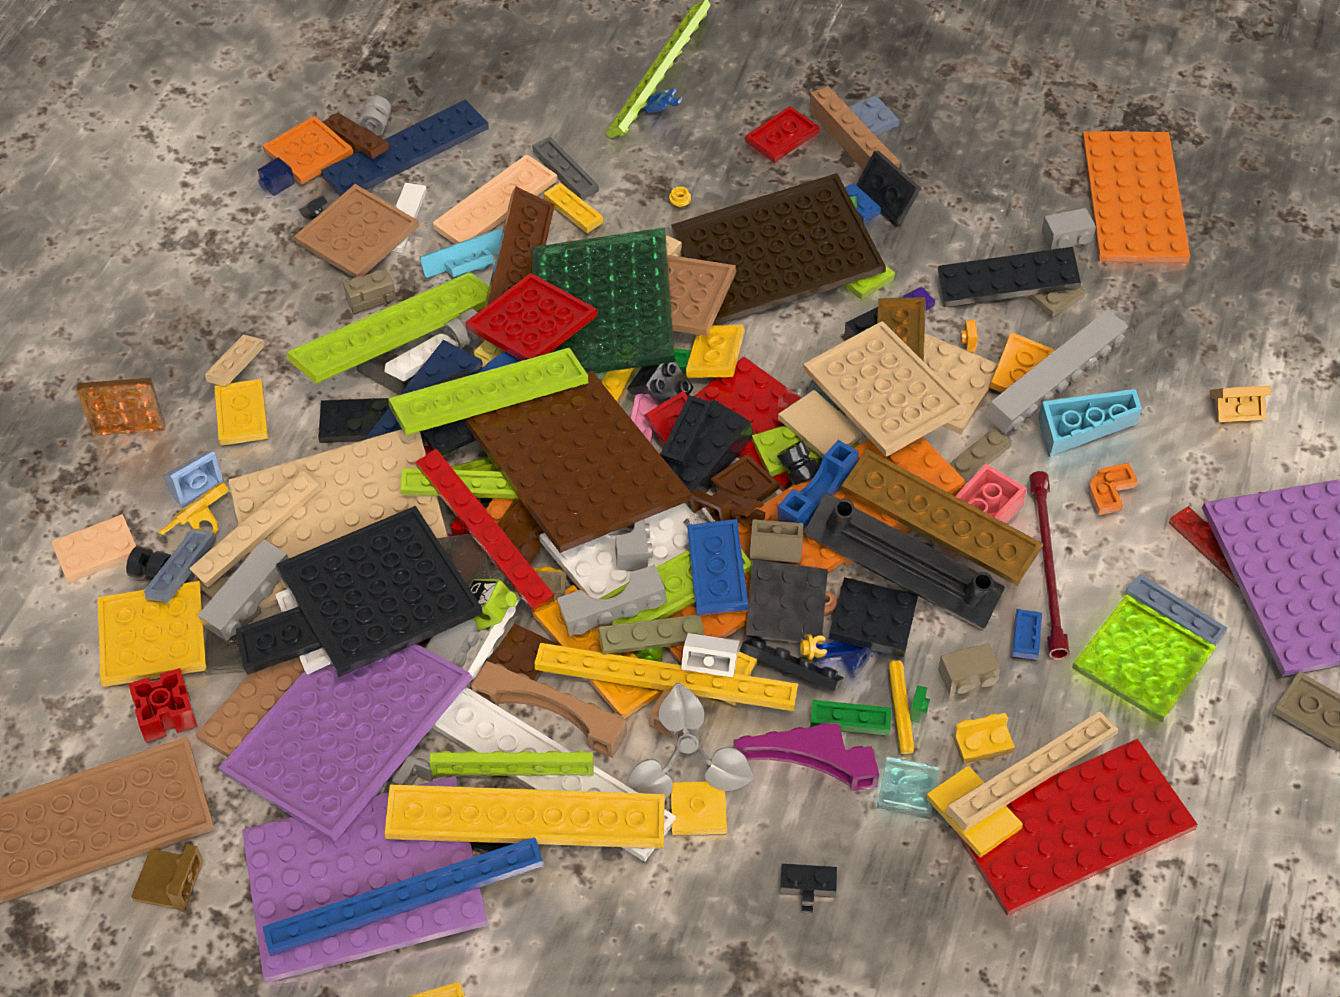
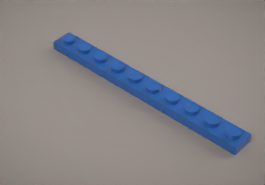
[262,837,544,956]

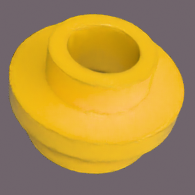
[669,187,691,207]

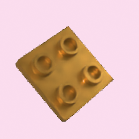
[131,844,203,911]

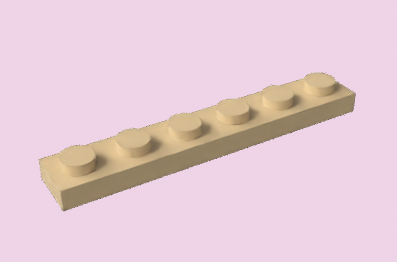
[189,470,321,588]

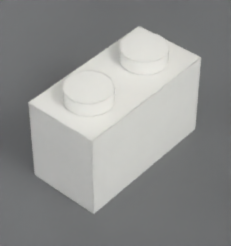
[681,633,739,677]

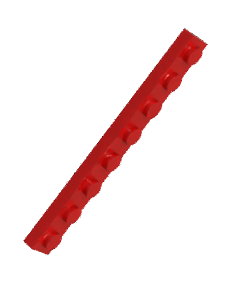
[416,449,554,612]

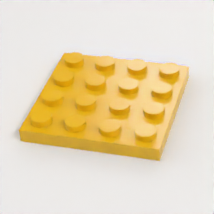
[98,581,207,687]

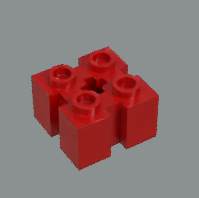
[128,668,198,742]

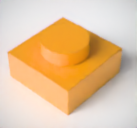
[960,320,978,353]

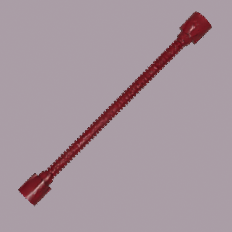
[1029,471,1070,659]

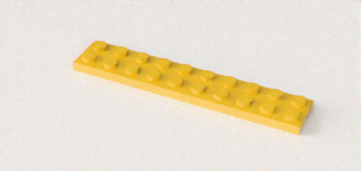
[385,785,665,848]

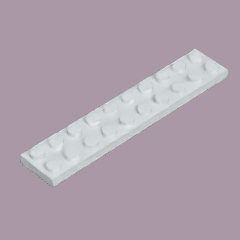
[432,687,676,862]

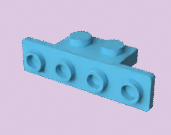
[419,228,503,278]

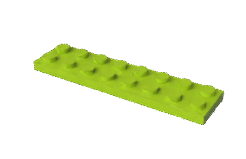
[388,348,588,435]

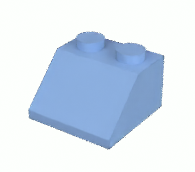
[163,451,224,508]

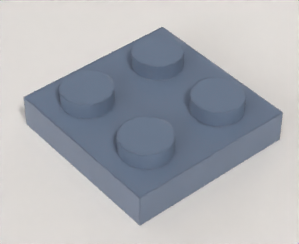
[849,95,899,136]

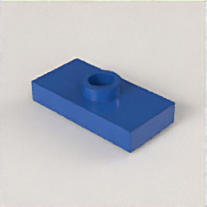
[1012,609,1042,660]

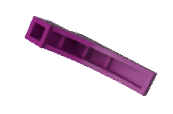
[733,723,879,791]

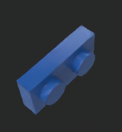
[845,183,881,223]

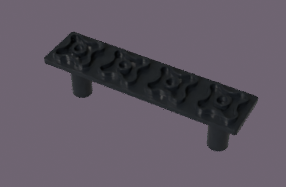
[803,493,1005,630]

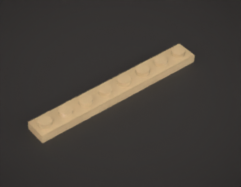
[946,711,1118,831]

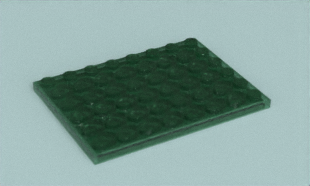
[532,227,676,374]

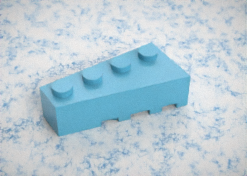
[1038,389,1142,457]

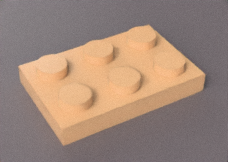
[51,514,136,583]

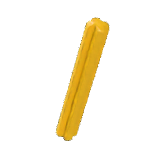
[888,660,914,755]

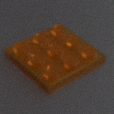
[77,378,166,436]

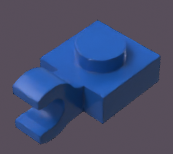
[644,88,682,114]

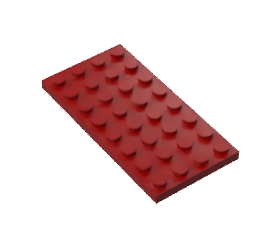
[954,739,1198,916]

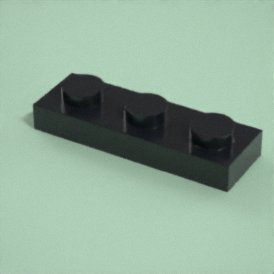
[660,395,712,466]

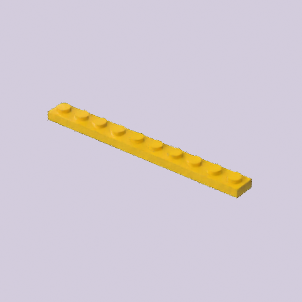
[535,643,798,711]

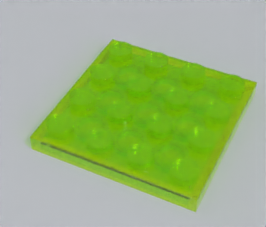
[1072,594,1217,723]

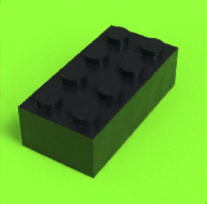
[666,399,753,503]

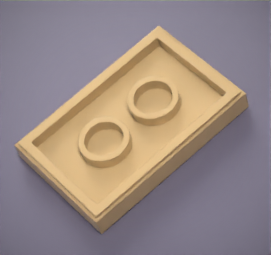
[778,390,863,459]

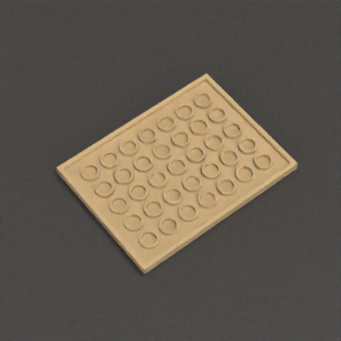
[229,429,453,609]

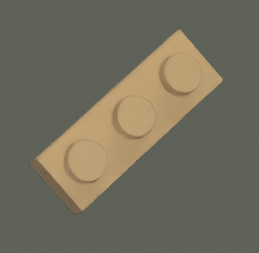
[205,334,264,387]

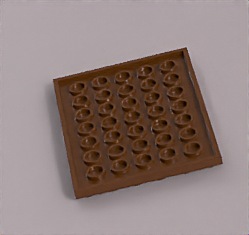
[465,371,692,553]

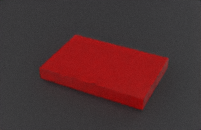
[745,106,820,163]

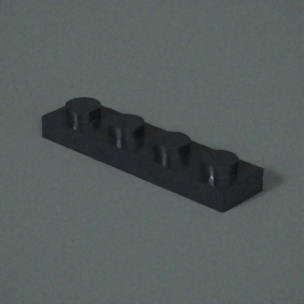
[739,637,844,691]

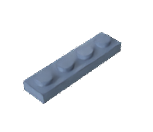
[144,529,216,603]
[1125,574,1228,650]

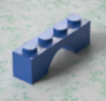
[778,440,858,530]

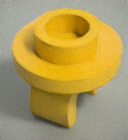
[800,634,827,660]

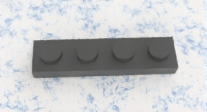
[532,137,599,200]

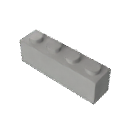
[197,539,289,641]

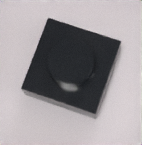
[299,195,328,217]

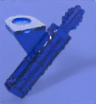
[812,641,885,678]

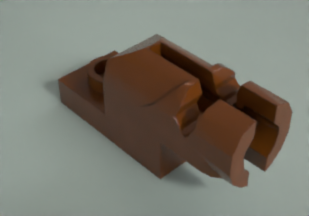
[690,489,766,526]

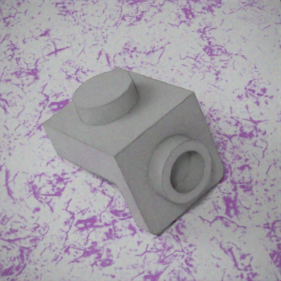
[392,756,434,785]

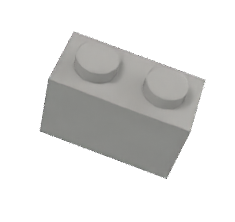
[1042,208,1096,250]

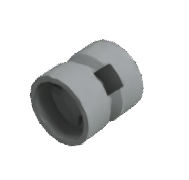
[358,96,391,136]
[443,308,480,349]

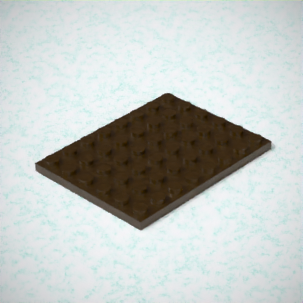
[671,173,886,326]

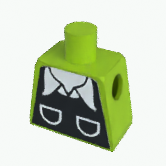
[469,579,517,630]

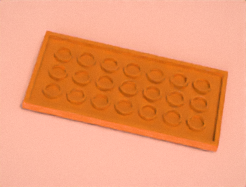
[1082,131,1190,263]

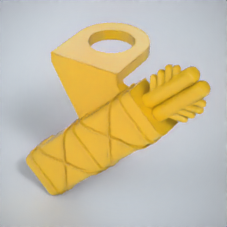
[158,483,229,535]

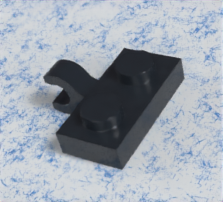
[780,863,837,913]

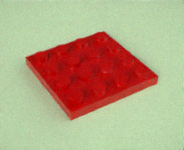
[465,273,598,361]

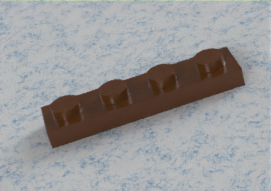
[322,113,390,159]

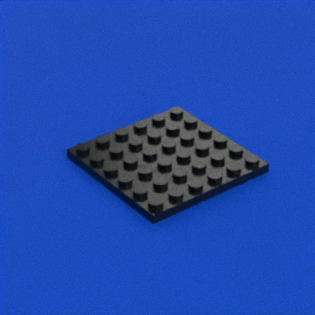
[276,506,483,678]

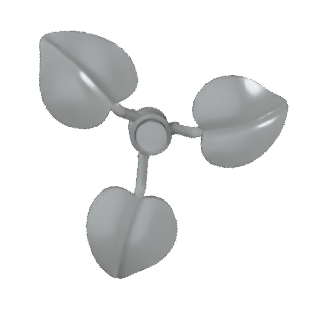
[627,683,754,799]

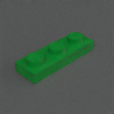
[810,700,892,736]

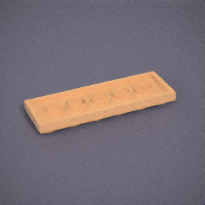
[432,154,557,244]

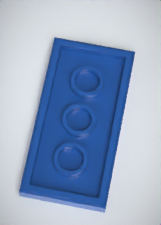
[687,519,749,616]

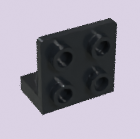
[627,353,694,406]

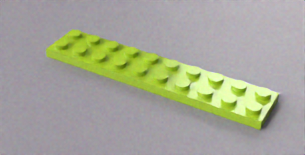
[287,272,489,384]

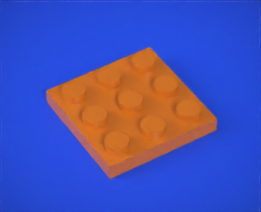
[263,115,354,185]

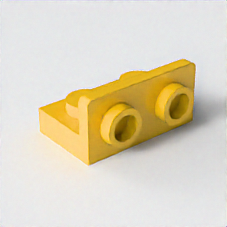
[953,713,1015,764]

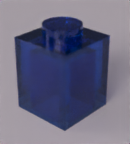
[258,157,295,196]

